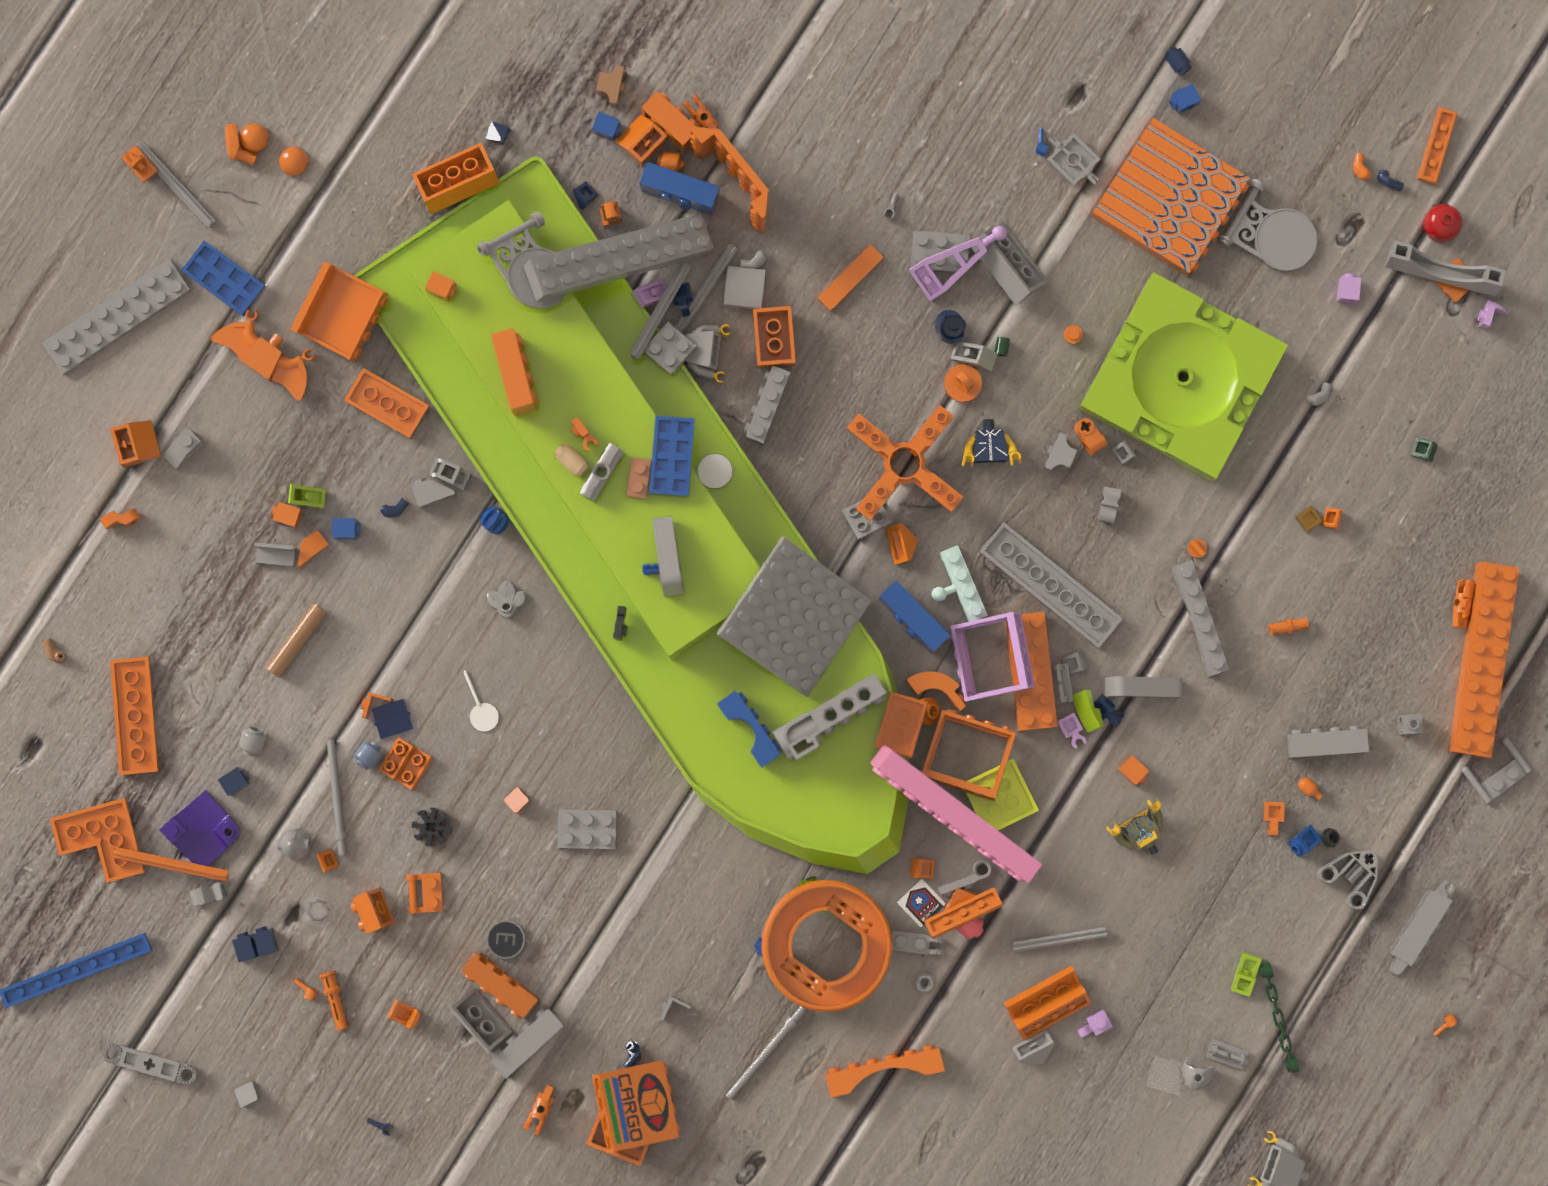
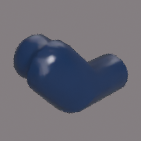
[380,498,409,518]
[623,1041,641,1068]

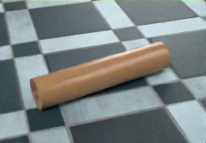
[265,603,327,678]

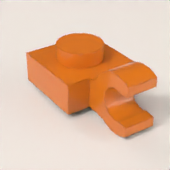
[571,418,599,452]
[1263,801,1285,836]

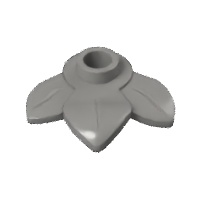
[487,581,526,618]

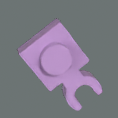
[1057,713,1086,749]

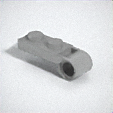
[937,860,991,897]

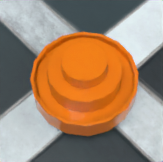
[920,698,940,726]

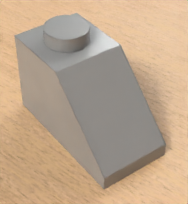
[950,341,998,371]
[164,428,205,470]
[411,478,457,509]

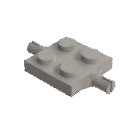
[1046,133,1100,187]

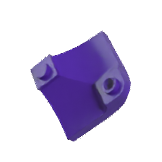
[159,790,240,866]

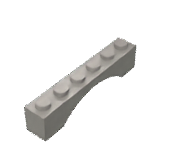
[1385,240,1506,297]
[1171,560,1229,677]

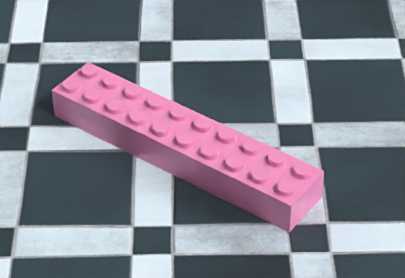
[870,745,1042,883]

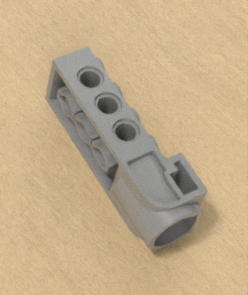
[772,673,887,761]

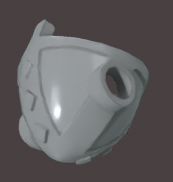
[277,828,311,860]
[1182,1056,1216,1091]

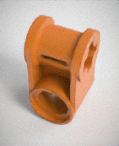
[1074,418,1108,456]

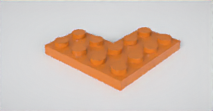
[50,798,145,883]

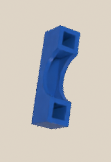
[717,690,781,768]

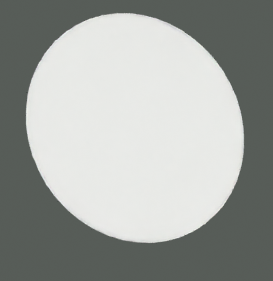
[698,454,732,488]

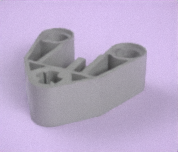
[1317,850,1378,910]

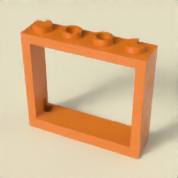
[922,709,1016,802]

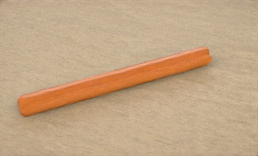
[114,847,229,882]

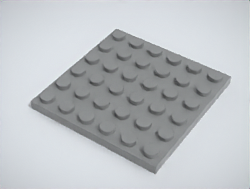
[717,537,871,697]

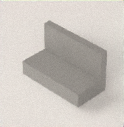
[254,542,297,567]

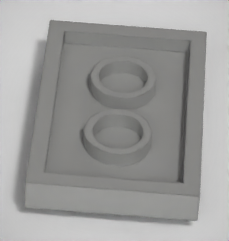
[910,230,970,274]
[557,809,617,849]

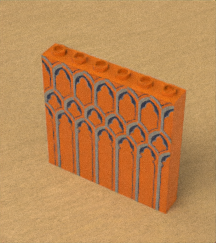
[1091,118,1250,276]

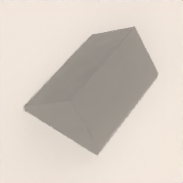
[449,987,512,1053]

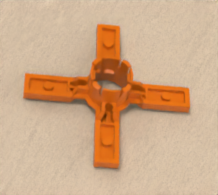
[846,404,963,521]

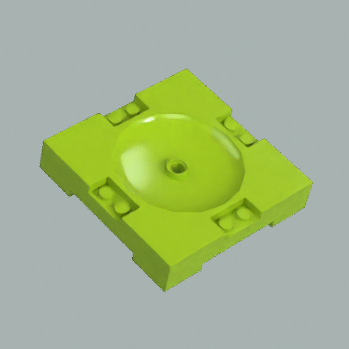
[1077,272,1288,482]

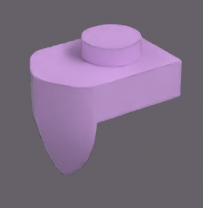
[1478,300,1508,329]

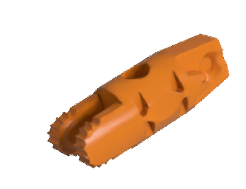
[683,94,719,129]
[1452,580,1475,629]
[523,1084,555,1136]

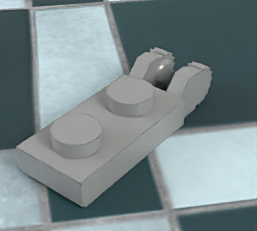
[892,930,946,955]

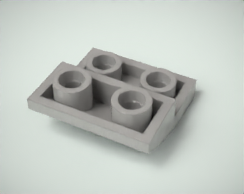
[723,266,766,309]

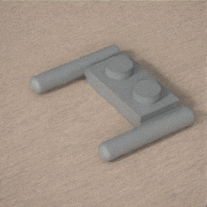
[1462,737,1532,804]

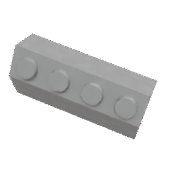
[972,222,1049,305]

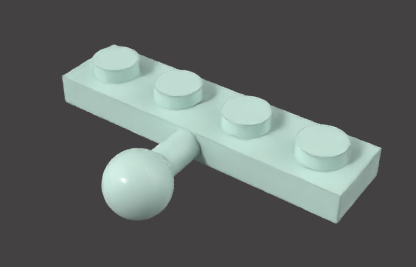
[931,545,988,622]

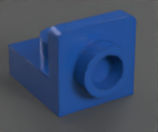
[1287,824,1322,857]

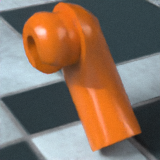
[1353,153,1372,180]

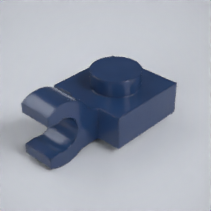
[673,282,693,317]
[1093,694,1125,727]

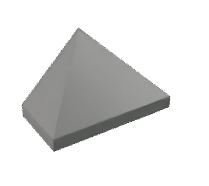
[1012,1029,1055,1065]

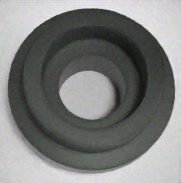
[1321,828,1340,848]

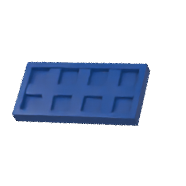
[181,241,266,316]
[649,416,695,497]

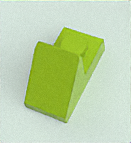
[288,484,326,509]

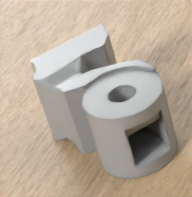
[1098,486,1122,524]
[189,881,229,906]

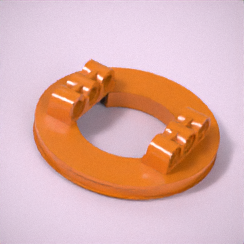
[762,880,893,1012]

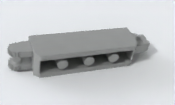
[1389,880,1456,975]

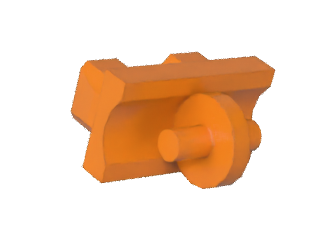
[121,145,158,183]

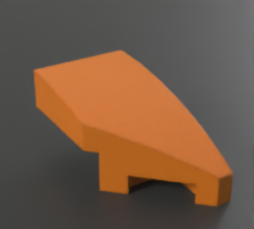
[297,530,329,568]

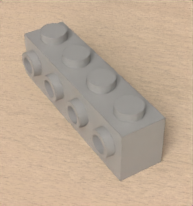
[743,366,790,446]

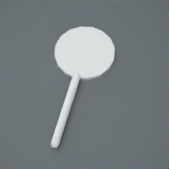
[463,670,499,732]

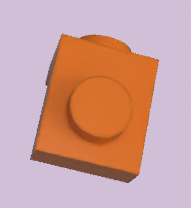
[387,999,421,1030]

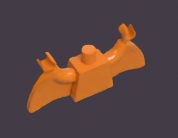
[211,309,317,401]

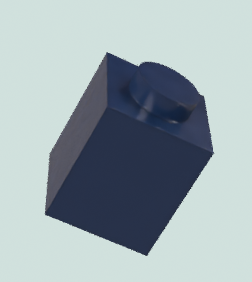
[218,767,251,796]

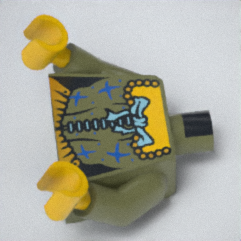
[1106,797,1163,856]

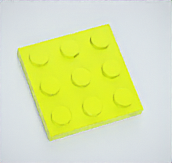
[965,758,1039,830]

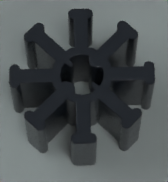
[412,808,453,847]

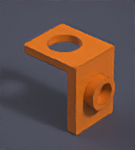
[361,692,393,719]

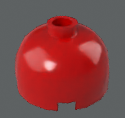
[1423,204,1462,243]

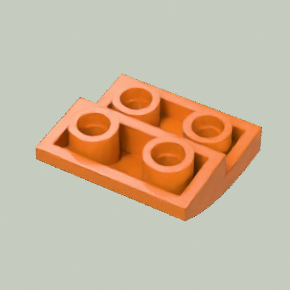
[378,737,433,791]

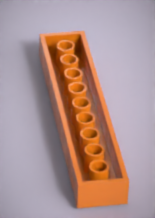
[1448,561,1520,758]

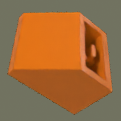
[615,115,668,168]
[110,420,162,468]

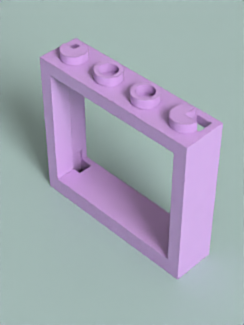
[951,612,1035,702]

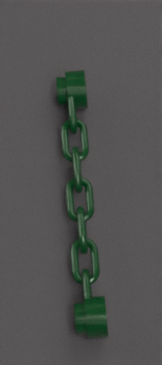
[1259,962,1300,1073]

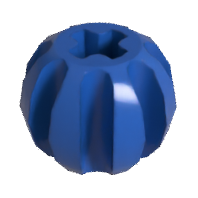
[480,506,509,535]

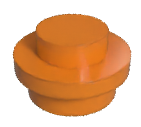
[1064,325,1083,344]

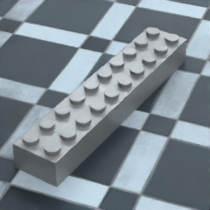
[523,213,714,302]

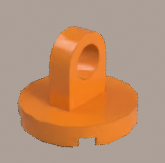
[944,364,982,402]

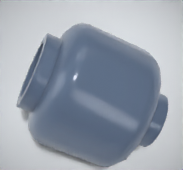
[354,741,383,770]

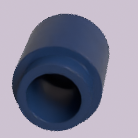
[1165,47,1192,76]

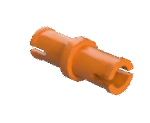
[1268,617,1309,636]

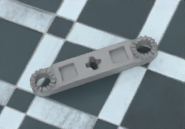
[102,1043,198,1085]

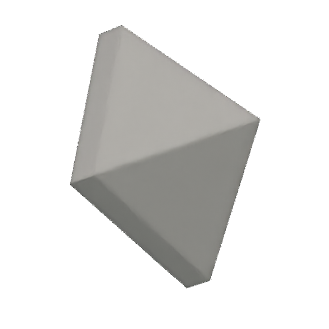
[1112,440,1136,465]

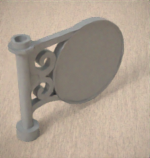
[1219,179,1317,271]
[477,211,566,309]

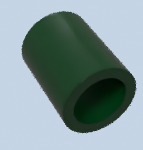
[995,337,1010,357]

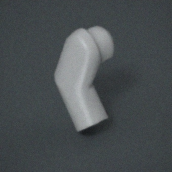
[1308,382,1332,406]

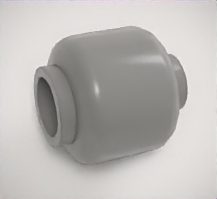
[239,726,267,756]

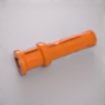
[319,970,349,1031]

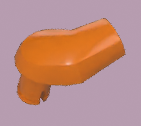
[225,124,258,166]

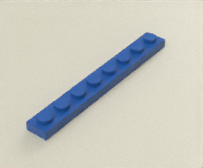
[0,933,153,1008]

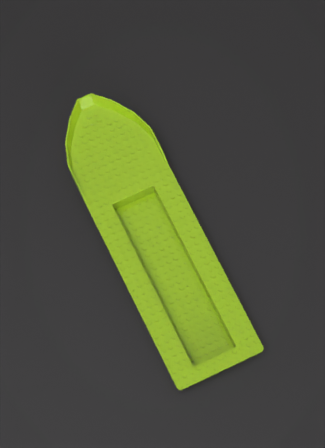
[354,156,909,874]

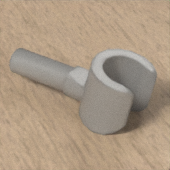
[883,193,898,219]

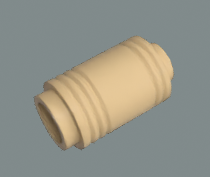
[555,444,590,477]

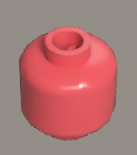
[956,917,984,939]

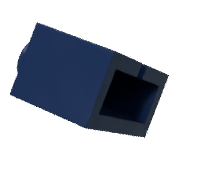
[232,926,279,962]

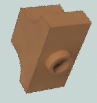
[596,66,626,108]

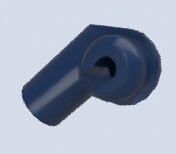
[1377,170,1404,192]

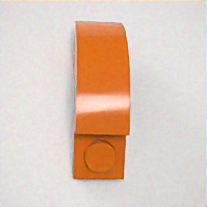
[905,671,966,711]

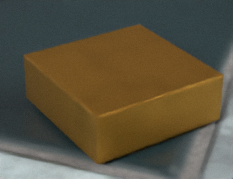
[1295,506,1323,533]

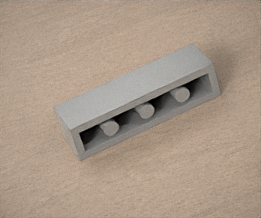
[1287,725,1369,758]
[490,1007,565,1079]

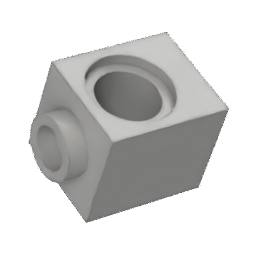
[1398,714,1423,735]

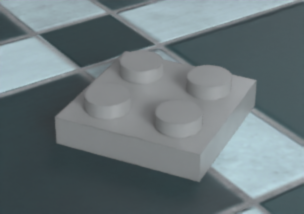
[644,322,697,376]

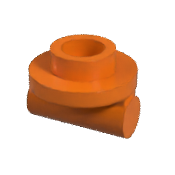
[1187,538,1207,558]

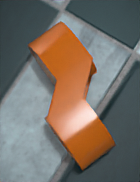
[100,508,141,530]

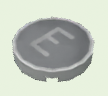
[486,920,525,959]

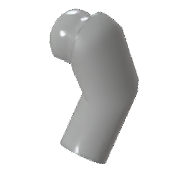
[740,250,767,269]

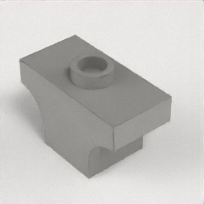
[1043,433,1077,472]
[428,457,472,491]

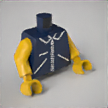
[962,419,1021,467]

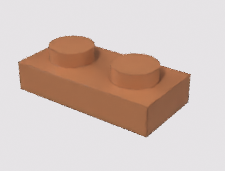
[627,458,652,499]

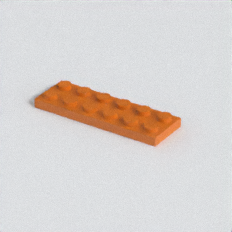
[110,656,159,775]

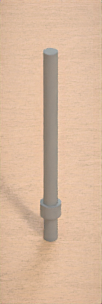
[327,739,347,855]
[726,1006,806,1100]

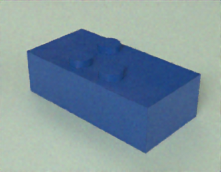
[640,162,720,216]
[879,580,951,654]

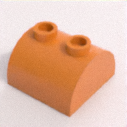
[351,887,395,934]

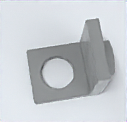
[659,995,692,1021]

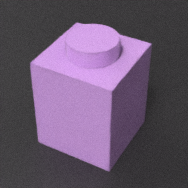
[1337,273,1361,304]

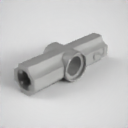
[580,443,624,502]

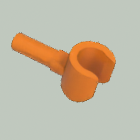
[293,978,317,1000]
[1433,1013,1457,1037]

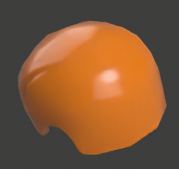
[239,123,270,153]
[279,147,310,176]

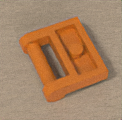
[406,873,444,914]

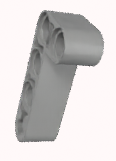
[652,516,684,597]
[1105,676,1183,698]

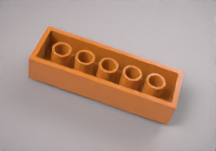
[1005,612,1058,732]

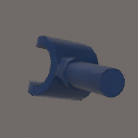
[367,1118,393,1136]

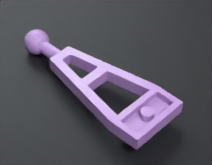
[909,225,1007,301]

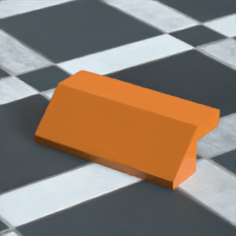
[1004,965,1091,1041]

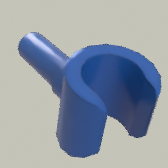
[1036,128,1048,156]

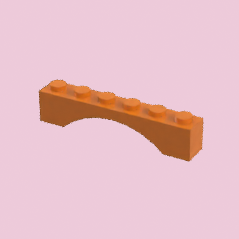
[825,1044,945,1098]

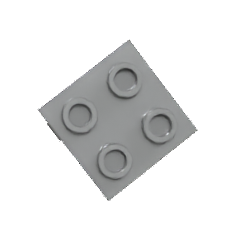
[842,500,892,540]

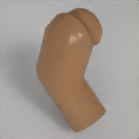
[43,639,65,663]

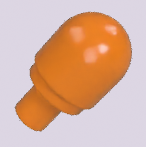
[1298,777,1323,801]

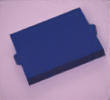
[371,699,413,739]

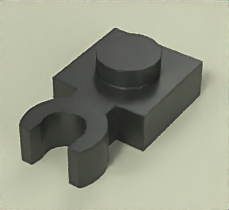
[613,606,627,641]

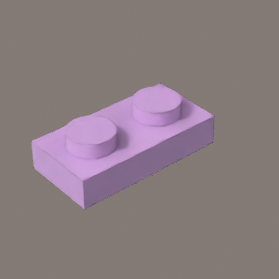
[632,279,667,308]

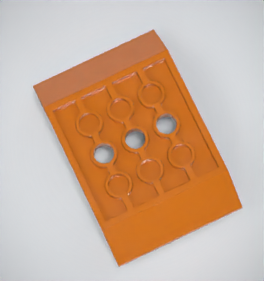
[689,127,768,234]

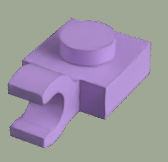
[1077,1009,1113,1037]

